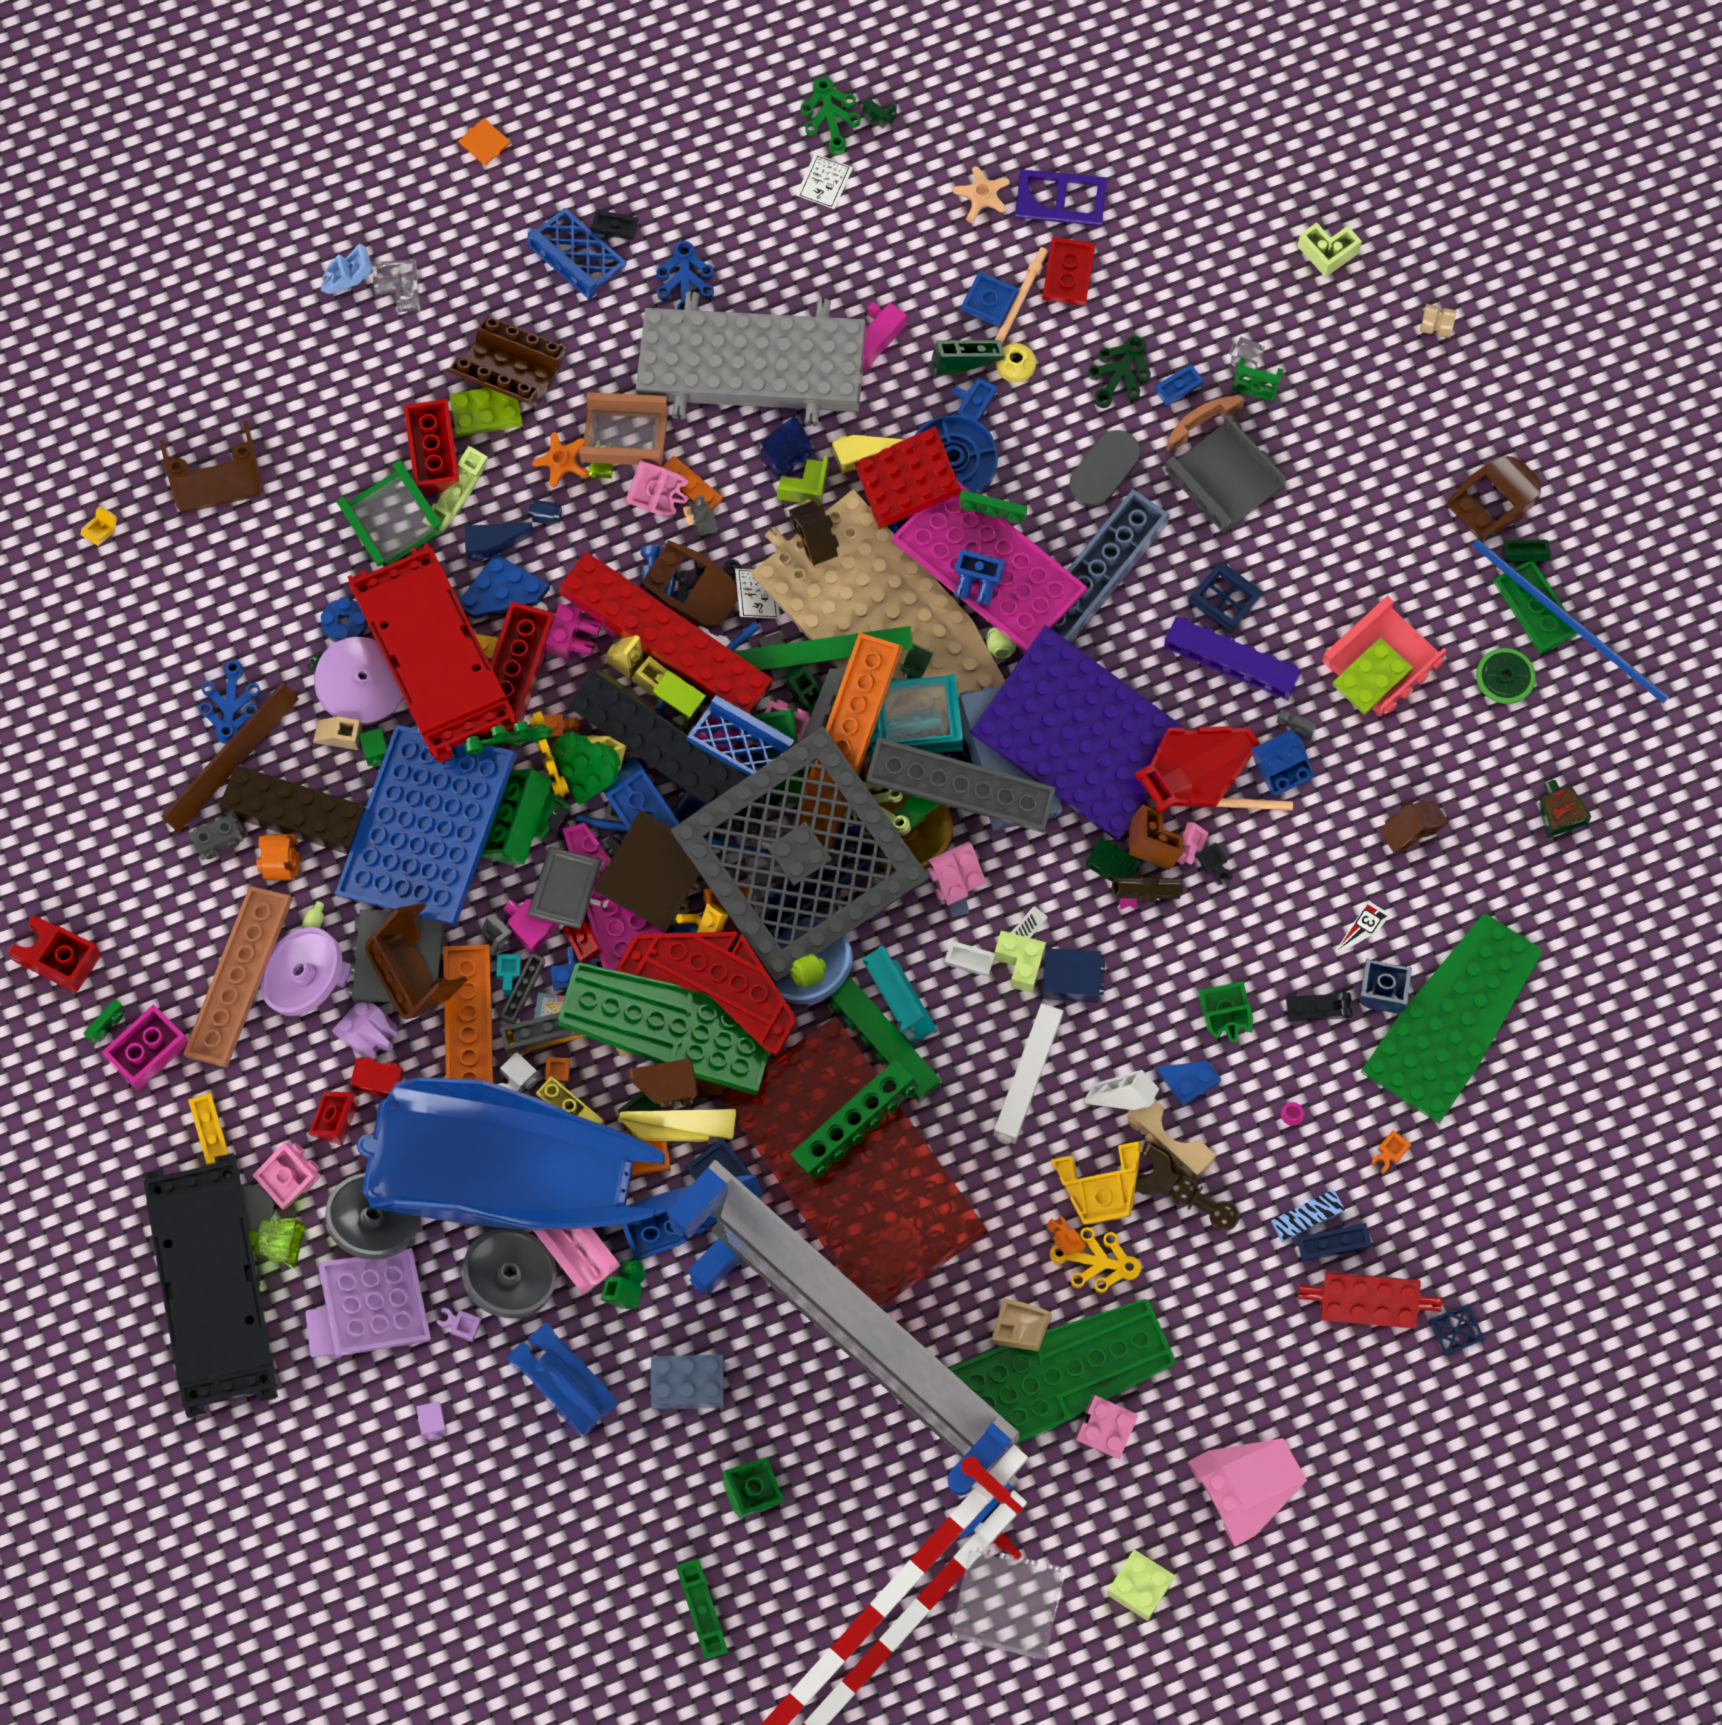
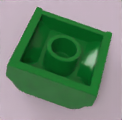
[722,1457,785,1518]

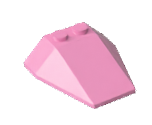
[1187,1438,1307,1547]

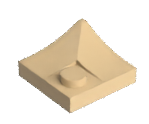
[991,1298,1052,1351]

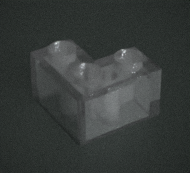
[372,259,421,312]

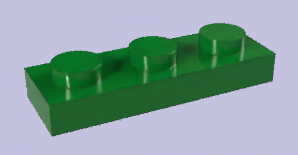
[959,490,1027,523]

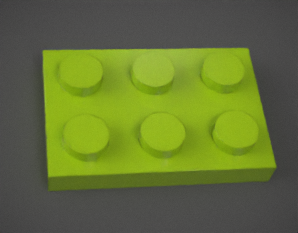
[449,388,523,438]
[1332,638,1413,715]

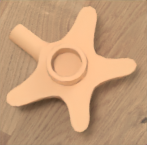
[952,166,1010,223]

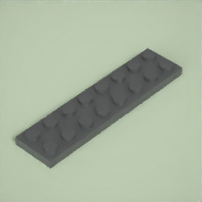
[865,738,1056,833]

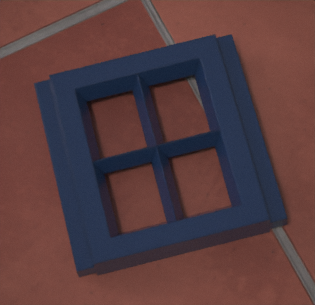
[1188,561,1264,633]

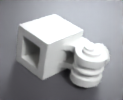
[498,1052,538,1093]

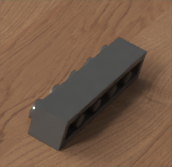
[500,953,546,1025]

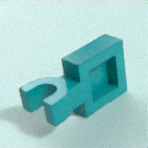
[496,954,521,997]

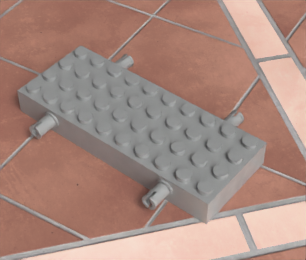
[636,292,867,427]

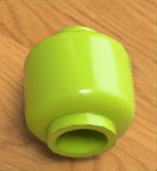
[790,954,827,988]

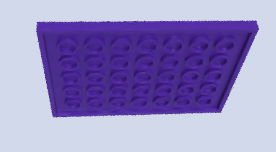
[969,625,1187,841]

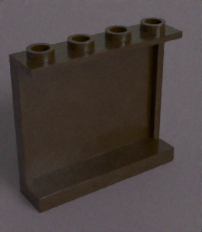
[594,810,702,933]

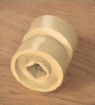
[1420,304,1457,339]

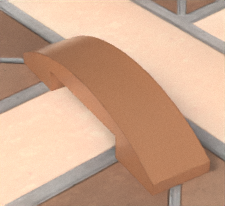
[1167,396,1244,453]

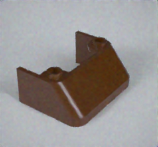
[160,421,264,513]
[365,903,467,1019]
[627,1058,725,1107]

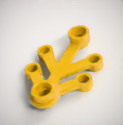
[528,711,569,798]
[1050,1227,1141,1293]

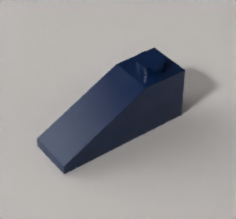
[465,522,534,561]

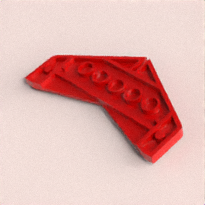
[615,932,796,1057]

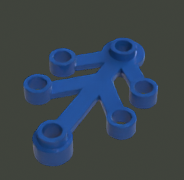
[656,241,714,310]
[199,660,261,744]

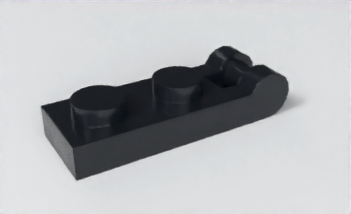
[1286,992,1353,1021]

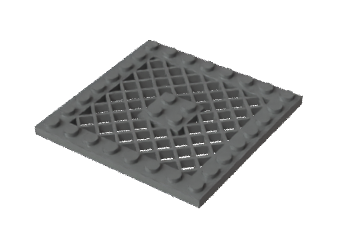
[670,726,929,983]

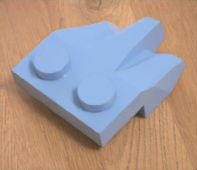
[321,243,373,294]

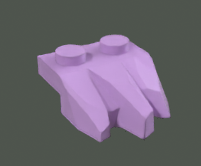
[332,1001,398,1059]

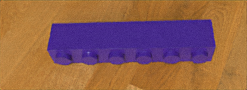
[1164,616,1301,701]

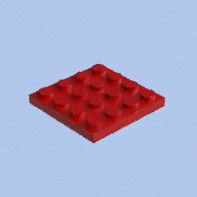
[854,426,961,529]

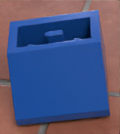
[1251,730,1314,797]

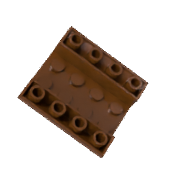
[448,315,567,407]

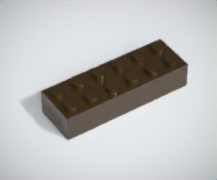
[219,765,366,855]

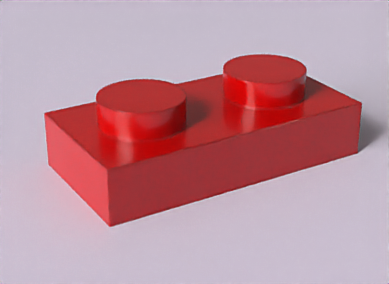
[563,918,602,964]

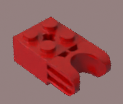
[7,916,101,993]

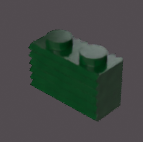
[1086,839,1140,882]

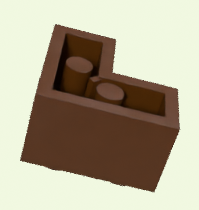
[1379,800,1449,853]

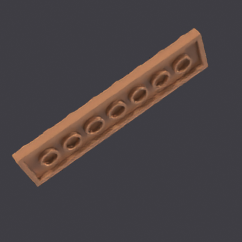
[183,886,293,1068]

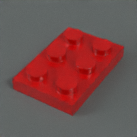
[1042,237,1096,306]

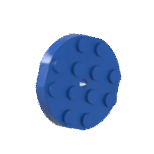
[915,415,998,494]

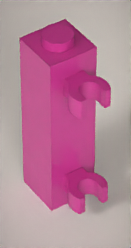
[863,302,907,373]

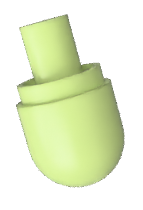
[302,901,325,929]

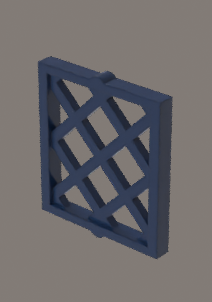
[1429,1304,1485,1356]

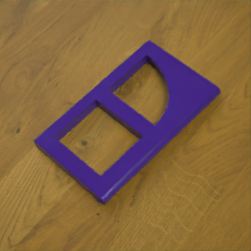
[1014,169,1107,226]

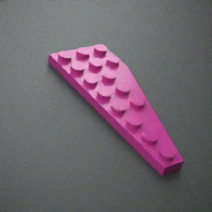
[563,823,664,970]

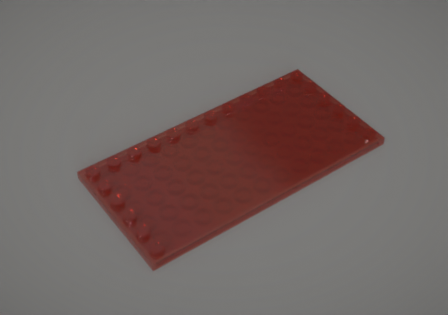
[720,1017,989,1308]

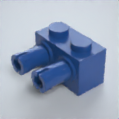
[954,549,1007,606]

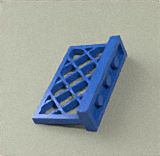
[527,208,627,300]
[686,695,795,776]

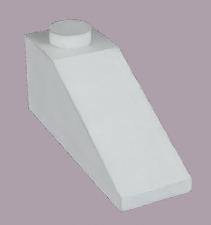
[1084,1070,1159,1110]

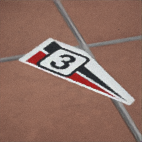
[1336,901,1390,953]

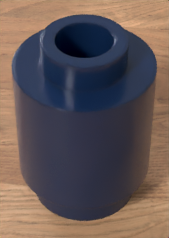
[528,500,562,525]

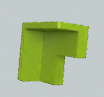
[777,455,829,506]
[653,670,705,729]

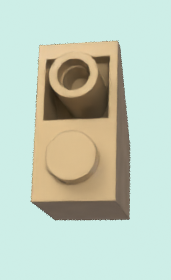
[313,717,363,750]

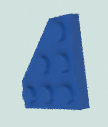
[459,553,550,619]

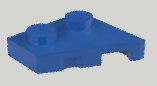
[1157,1061,1221,1107]

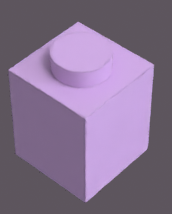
[416,1401,447,1441]

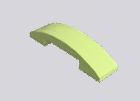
[422,446,488,533]

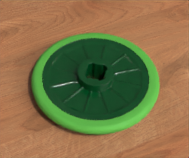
[1476,648,1536,704]

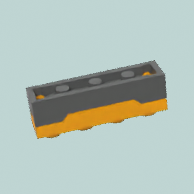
[500,1012,586,1057]

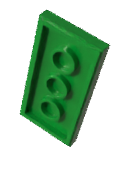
[1493,561,1579,655]

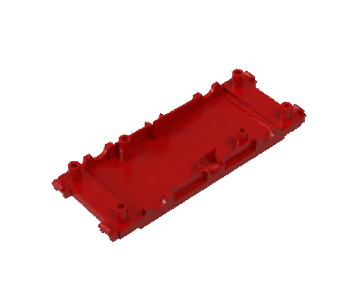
[347,543,517,763]

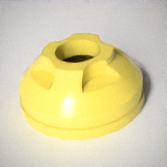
[996,343,1036,383]

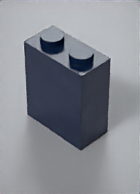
[1042,948,1105,1003]

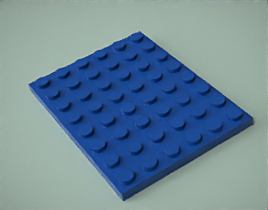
[335,724,517,926]

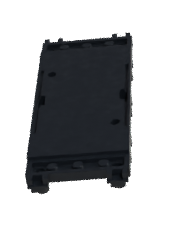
[143,1153,279,1418]

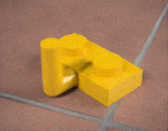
[676,903,728,933]

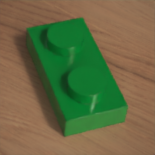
[83,999,125,1045]

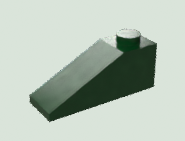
[931,340,1005,375]
[781,666,821,717]

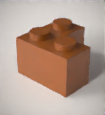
[1129,805,1184,870]

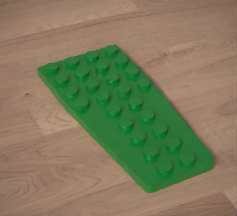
[1361,914,1542,1124]
[557,963,769,1096]
[948,1299,1175,1445]

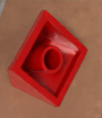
[308,1091,359,1146]

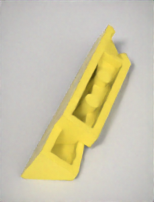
[618,1109,736,1142]

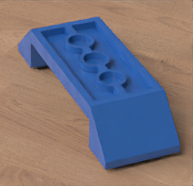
[603,756,680,830]

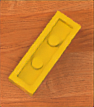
[188,1093,229,1166]

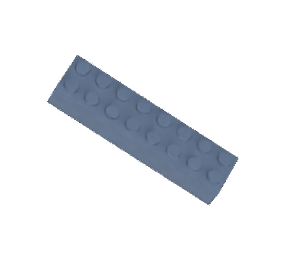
[1051,489,1169,644]

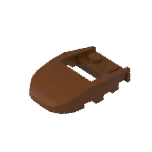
[1446,456,1541,543]
[640,540,738,629]

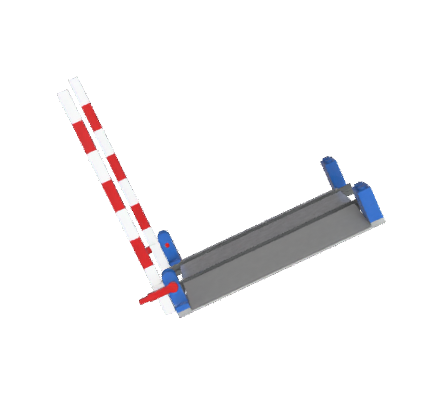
[667,1160,1028,1725]

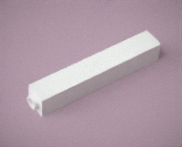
[994,1003,1063,1144]

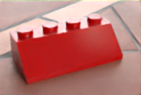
[403,399,460,496]

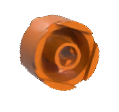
[257,834,300,881]

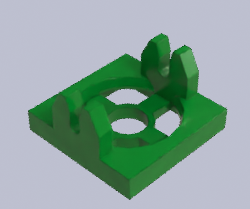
[1232,358,1284,402]

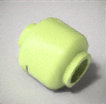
[986,627,1017,659]

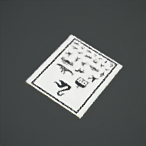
[796,154,853,209]
[735,569,780,619]

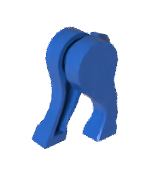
[505,1322,619,1438]

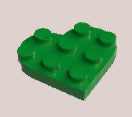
[550,731,621,805]

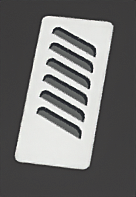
[1011,907,1048,938]

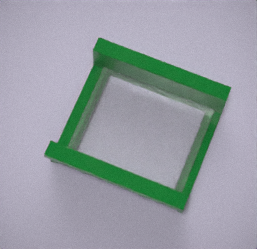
[336,459,442,567]

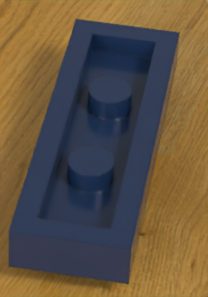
[1296,1223,1372,1262]

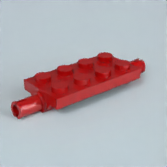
[1298,1272,1443,1329]

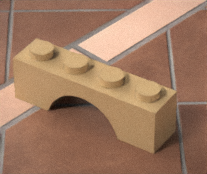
[1127,1099,1216,1181]

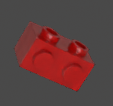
[350,1057,404,1098]

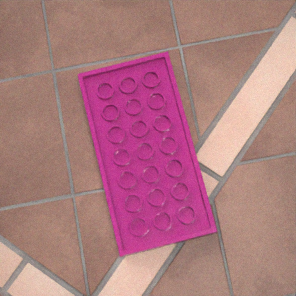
[891,482,1088,652]

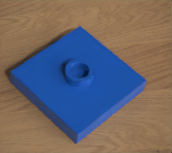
[960,272,1019,328]

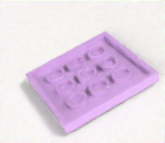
[318,1248,431,1356]

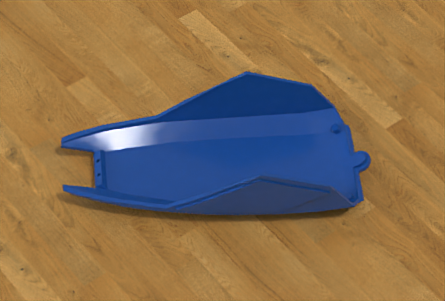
[357,1077,665,1230]

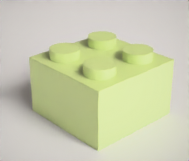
[1107,1550,1175,1621]

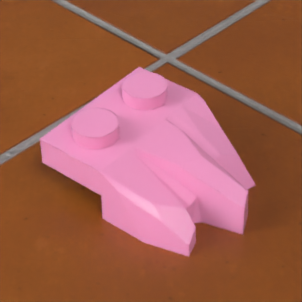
[625,459,690,517]

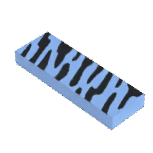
[1271,1189,1345,1243]

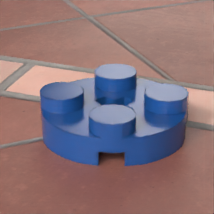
[320,597,366,642]

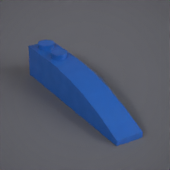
[621,1174,763,1260]

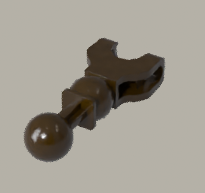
[1135,1141,1240,1231]

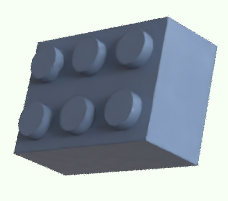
[651,1355,724,1410]

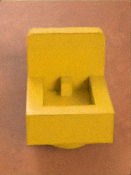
[80,506,117,546]

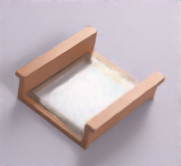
[579,392,668,467]

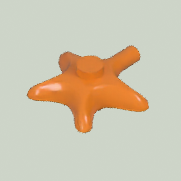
[532,432,590,488]

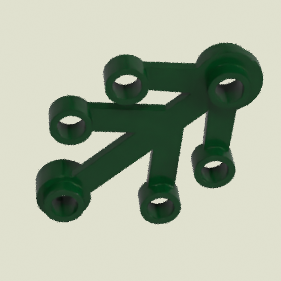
[1088,336,1151,408]

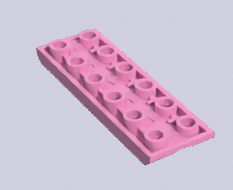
[533,1228,621,1296]

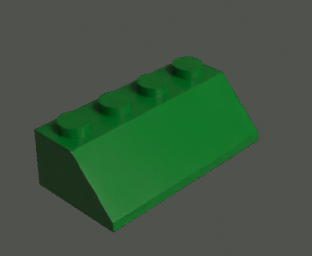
[481,769,552,865]

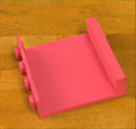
[1322,595,1446,717]

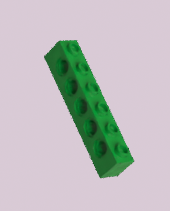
[790,1059,919,1181]

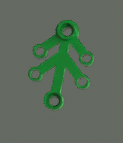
[800,77,861,155]
[464,722,552,755]

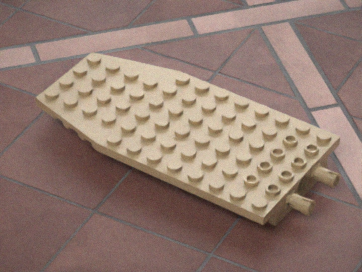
[751,489,1005,737]

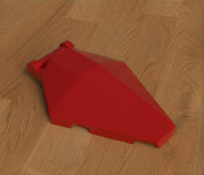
[1134,726,1260,813]

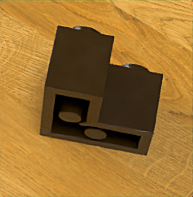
[789,500,839,566]

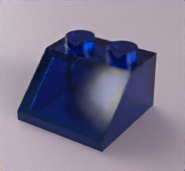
[760,416,812,479]

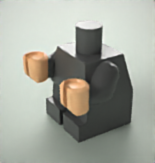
[683,496,718,536]

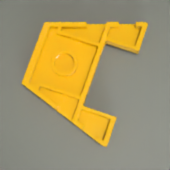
[1051,1142,1141,1225]

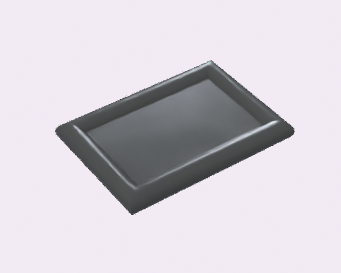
[527,847,602,929]

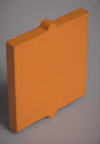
[458,118,511,166]

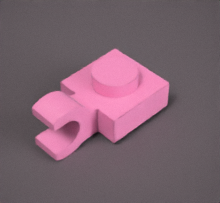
[1177,822,1208,865]

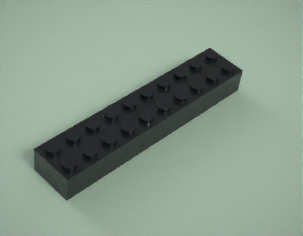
[568,669,782,835]

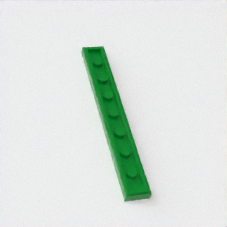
[733,626,914,671]

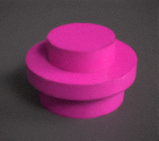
[1281,1102,1304,1126]

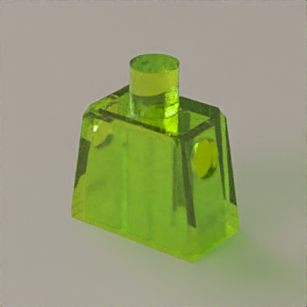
[249,1218,306,1269]

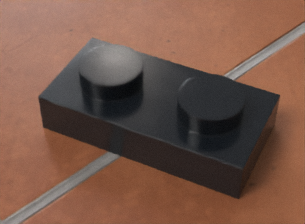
[591,209,639,241]

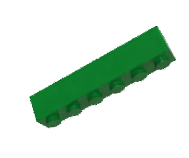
[828,977,941,1103]

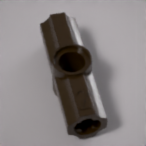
[1111,875,1183,901]

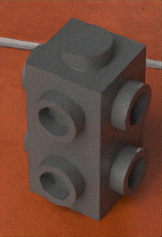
[189,814,244,860]

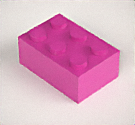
[102,1004,188,1091]

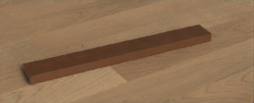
[161,683,299,833]

